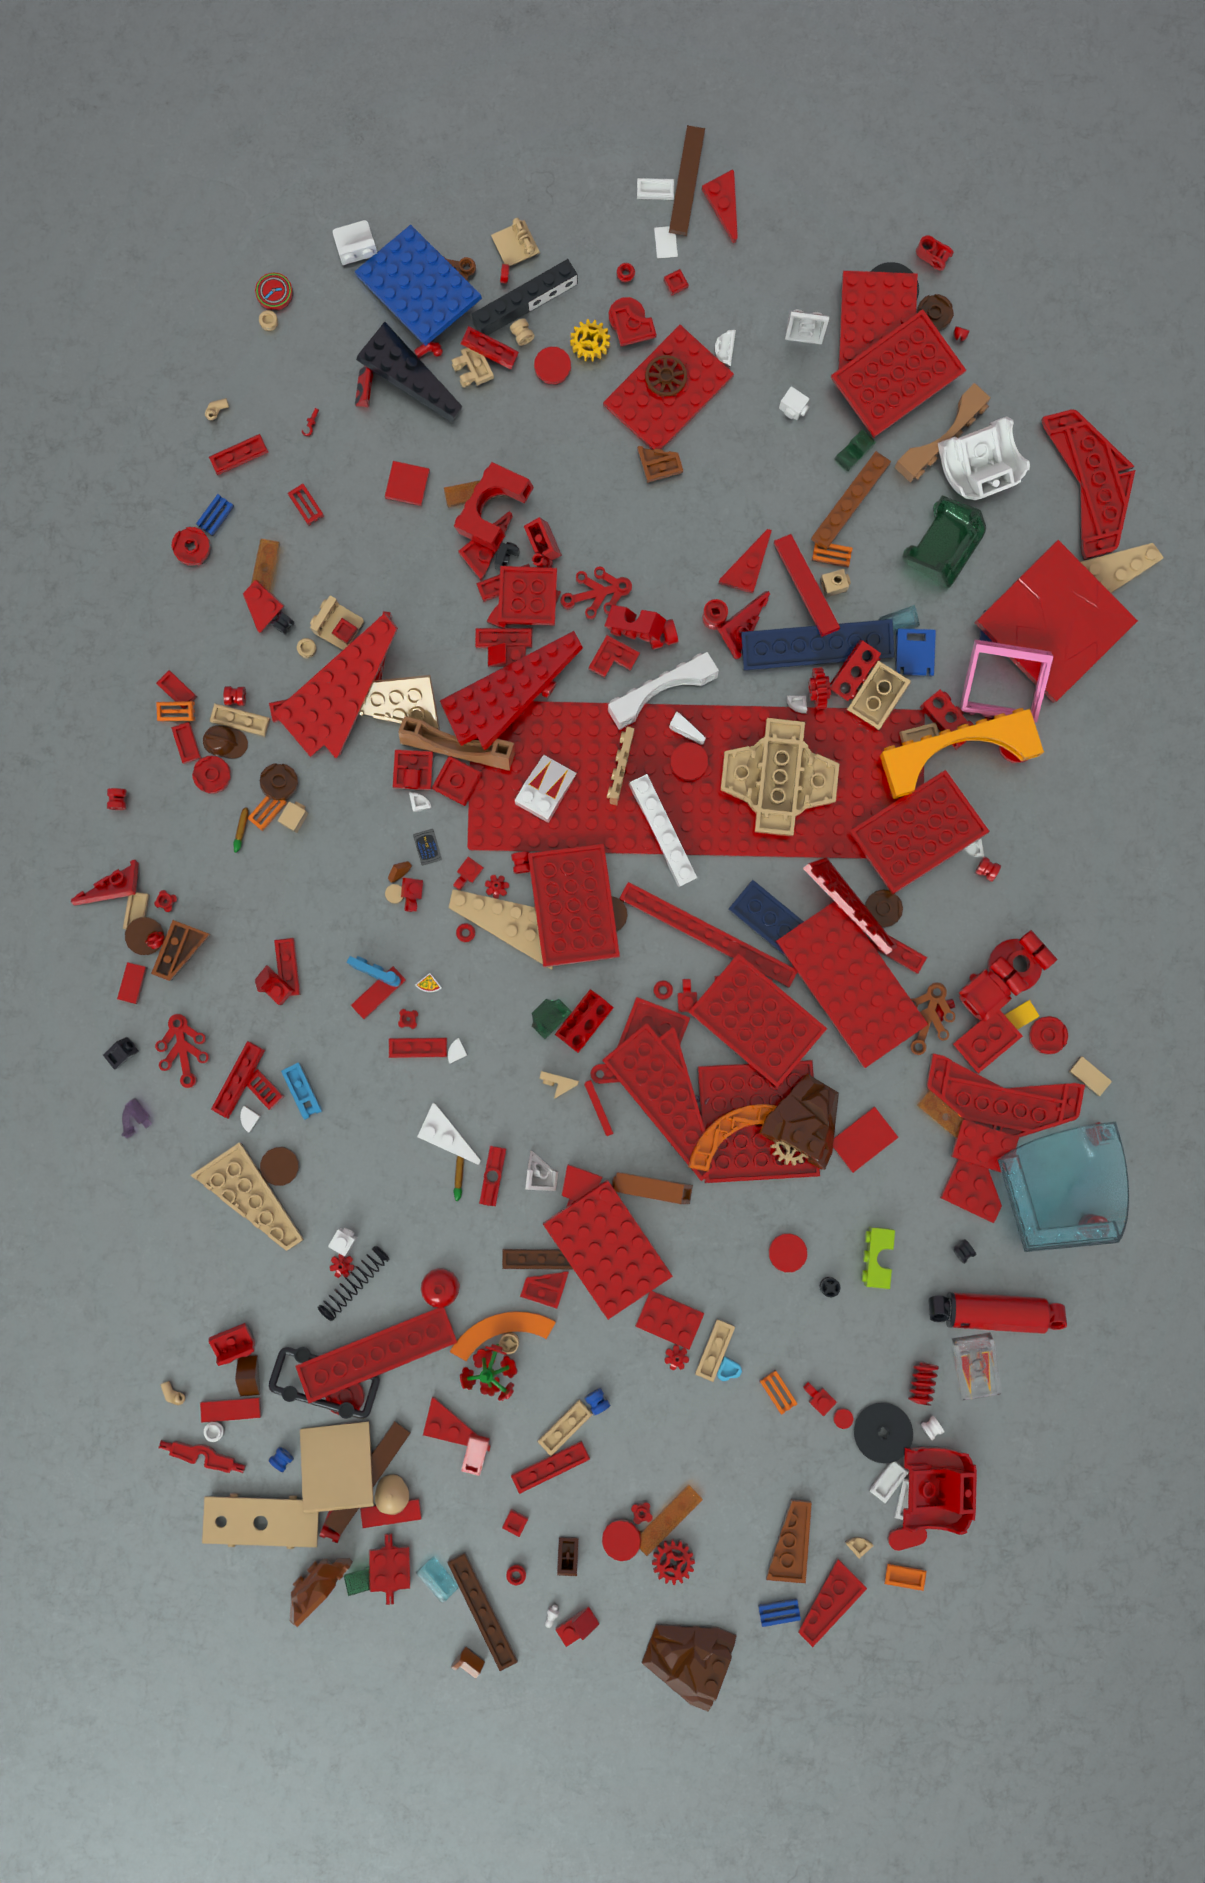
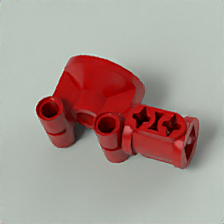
[958,930,1058,1022]

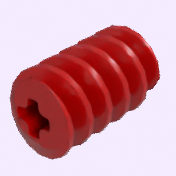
[908,1362,939,1406]

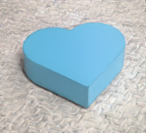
[717,1356,742,1381]

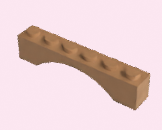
[894,383,991,483]
[398,716,515,771]

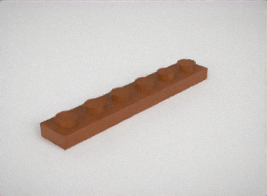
[811,451,891,550]

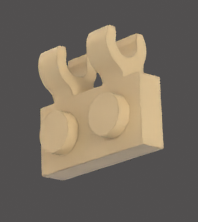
[451,348,494,388]

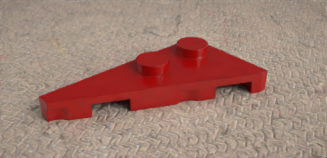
[702,169,738,243]
[458,511,513,580]
[718,529,772,594]
[717,591,770,659]
[71,860,139,906]
[423,1397,491,1451]

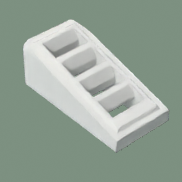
[669,712,706,745]

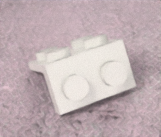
[333,220,377,265]

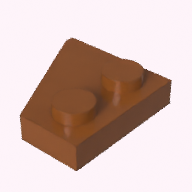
[637,446,683,483]

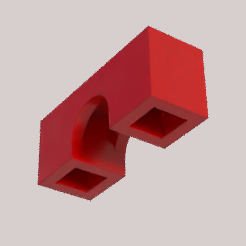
[604,605,666,642]

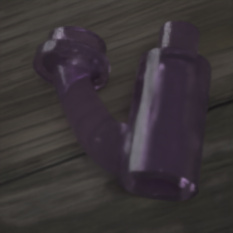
[121,1098,152,1139]

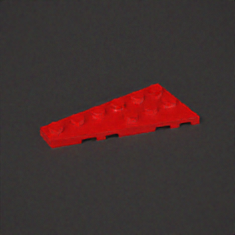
[803,857,897,954]

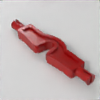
[158,1440,246,1474]

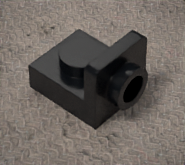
[494,542,520,570]
[103,1037,139,1070]

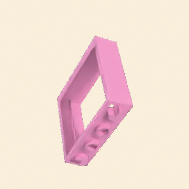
[960,640,1053,723]

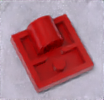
[393,750,434,790]

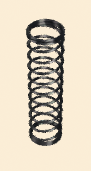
[317,1246,390,1321]

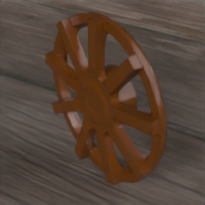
[645,355,687,397]

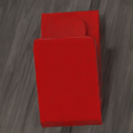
[488,643,526,667]
[255,965,293,1005]
[555,1606,600,1647]

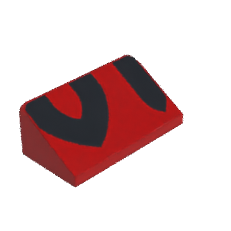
[355,366,373,407]

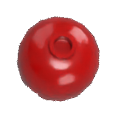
[421,1268,460,1308]

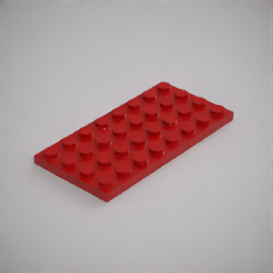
[776,901,928,1068]

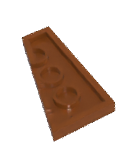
[766,1499,812,1584]

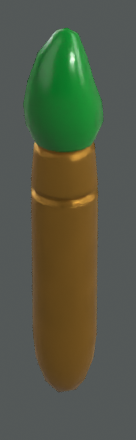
[233,807,248,853]
[453,1156,464,1201]

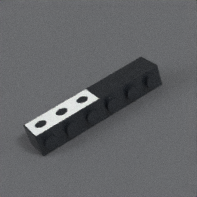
[472,259,578,336]

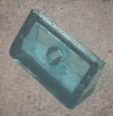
[878,605,920,635]
[416,1557,459,1602]

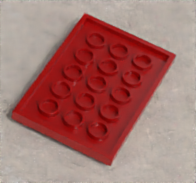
[838,271,918,370]
[831,309,966,438]
[603,325,734,450]
[849,770,990,895]
[528,844,620,967]
[688,953,827,1088]
[543,1180,673,1320]

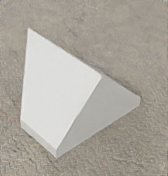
[525,1150,558,1191]

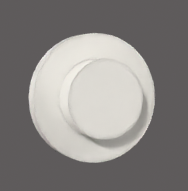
[204,1422,224,1442]

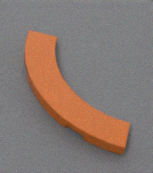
[688,1104,777,1171]
[450,1311,556,1361]

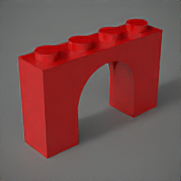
[454,462,534,551]

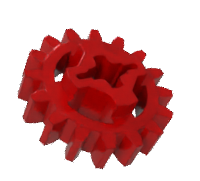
[808,667,831,709]
[652,1539,695,1585]

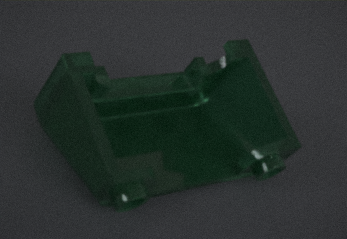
[902,495,986,588]

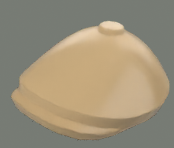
[375,1474,409,1515]

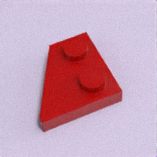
[243,580,285,633]
[520,1272,569,1309]

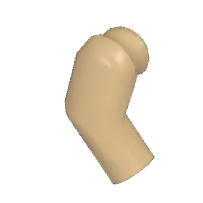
[205,398,229,420]
[160,1381,186,1405]

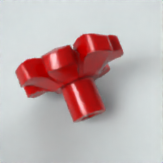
[485,875,509,899]
[329,1254,355,1278]
[664,1345,689,1370]

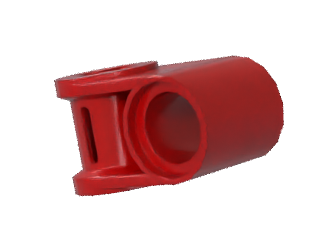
[916,235,954,271]

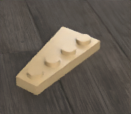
[607,727,634,805]

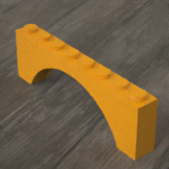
[880,708,1044,799]

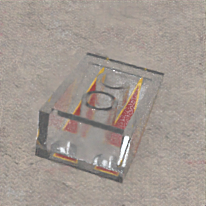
[952,1332,1001,1401]

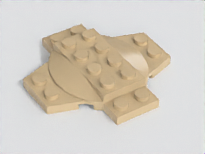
[721,718,839,836]

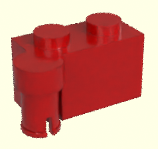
[524,517,562,568]

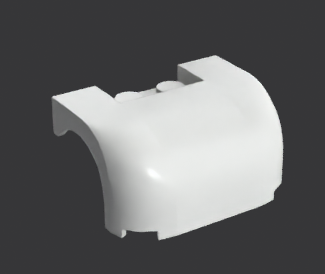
[938,416,1030,500]

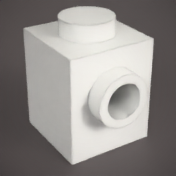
[779,386,810,420]
[328,1227,358,1256]

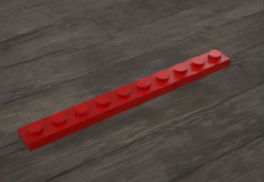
[619,882,797,988]

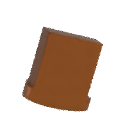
[451,1647,485,1679]

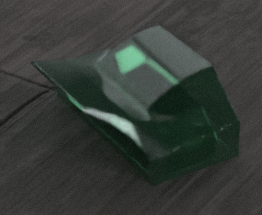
[531,999,572,1039]

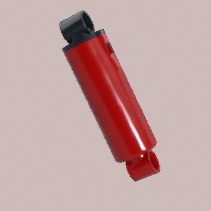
[928,1292,1067,1334]

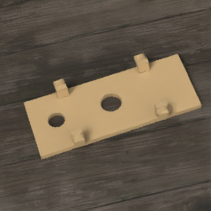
[202,1493,319,1549]

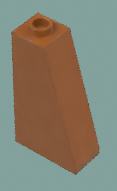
[612,1172,693,1204]

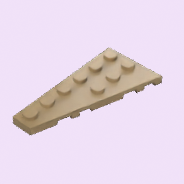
[1081,543,1164,593]
[448,889,553,970]
[190,1142,304,1251]

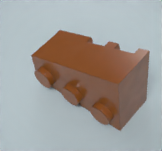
[151,920,211,981]

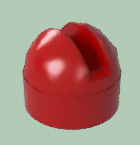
[953,326,970,342]

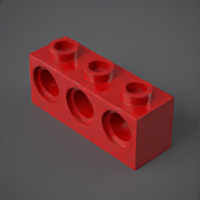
[830,640,881,701]
[920,689,974,750]
[554,989,614,1053]

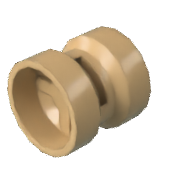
[510,318,535,346]
[499,1332,519,1354]

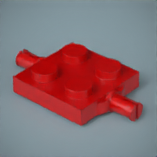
[369,1533,410,1605]

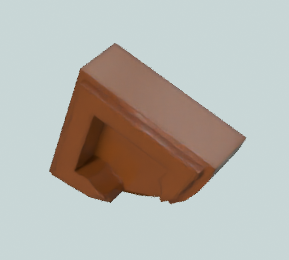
[388,861,412,883]

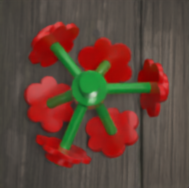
[460,1344,518,1401]

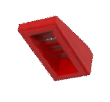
[246,1069,285,1110]

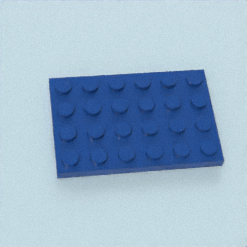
[355,224,482,346]

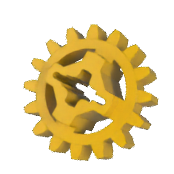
[570,319,610,362]

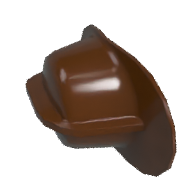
[203,725,248,759]

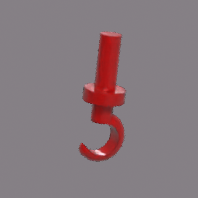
[302,408,319,436]

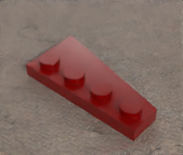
[798,1559,867,1647]

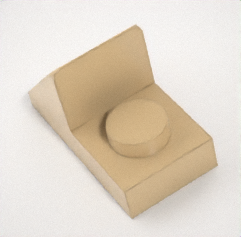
[539,1071,579,1099]

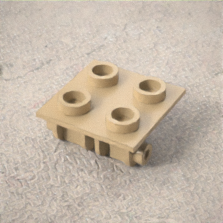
[491,218,540,267]

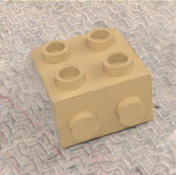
[310,596,364,650]

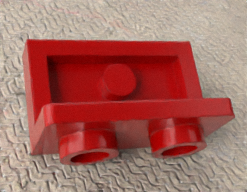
[208,1323,255,1366]

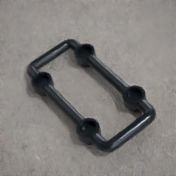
[269,1347,380,1419]

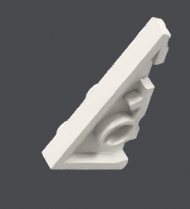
[417,1103,481,1165]

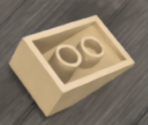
[847,661,911,730]

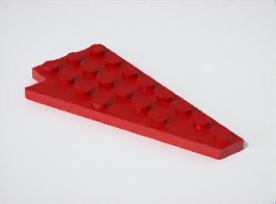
[273,613,398,758]
[440,631,583,751]
[602,1023,716,1181]

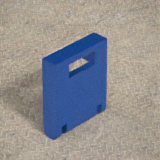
[895,629,936,676]

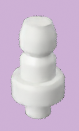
[545,1605,559,1628]

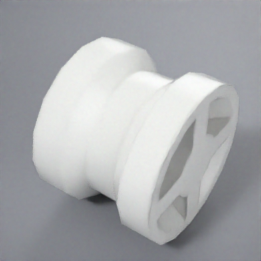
[920,1416,944,1441]

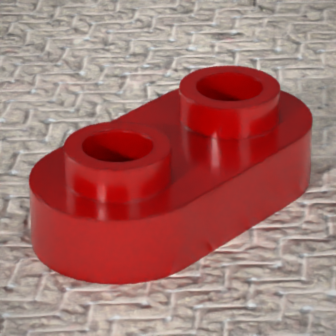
[590,1064,619,1084]

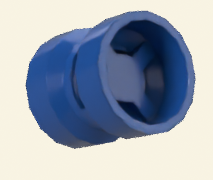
[584,1388,611,1416]

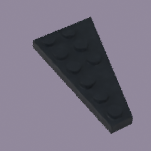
[356,322,462,422]

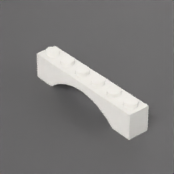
[608,652,719,730]
[629,774,697,887]

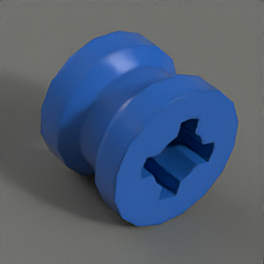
[269,1447,294,1472]

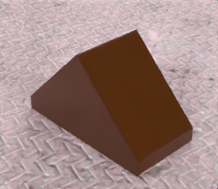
[235,1355,260,1397]
[557,1537,579,1576]

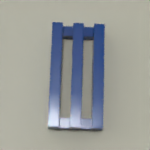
[196,494,234,536]
[758,1598,801,1627]

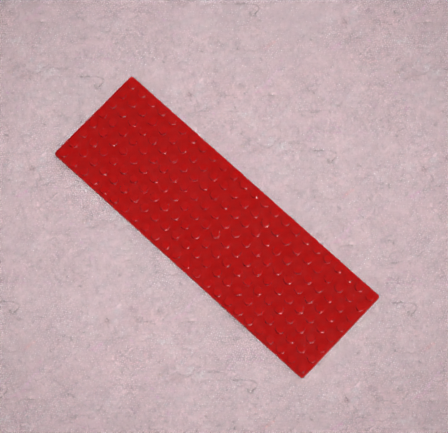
[467,701,925,859]

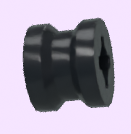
[271,611,295,635]
[952,1239,977,1264]
[819,1277,841,1298]

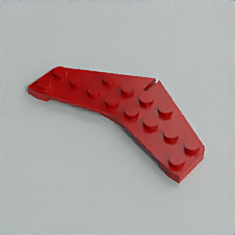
[1041,409,1136,560]
[927,1054,1085,1138]

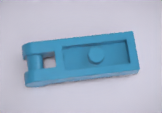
[346,956,401,987]
[281,1063,322,1120]

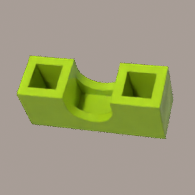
[861,1226,895,1289]

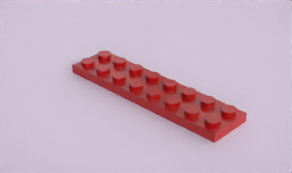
[295,1307,457,1404]

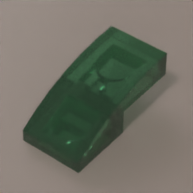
[835,429,876,471]
[344,1566,370,1596]

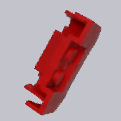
[903,1447,977,1535]

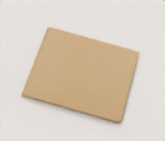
[300,1421,374,1513]

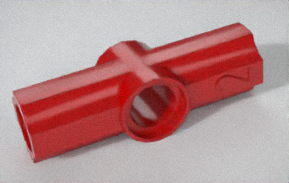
[479,1146,507,1207]

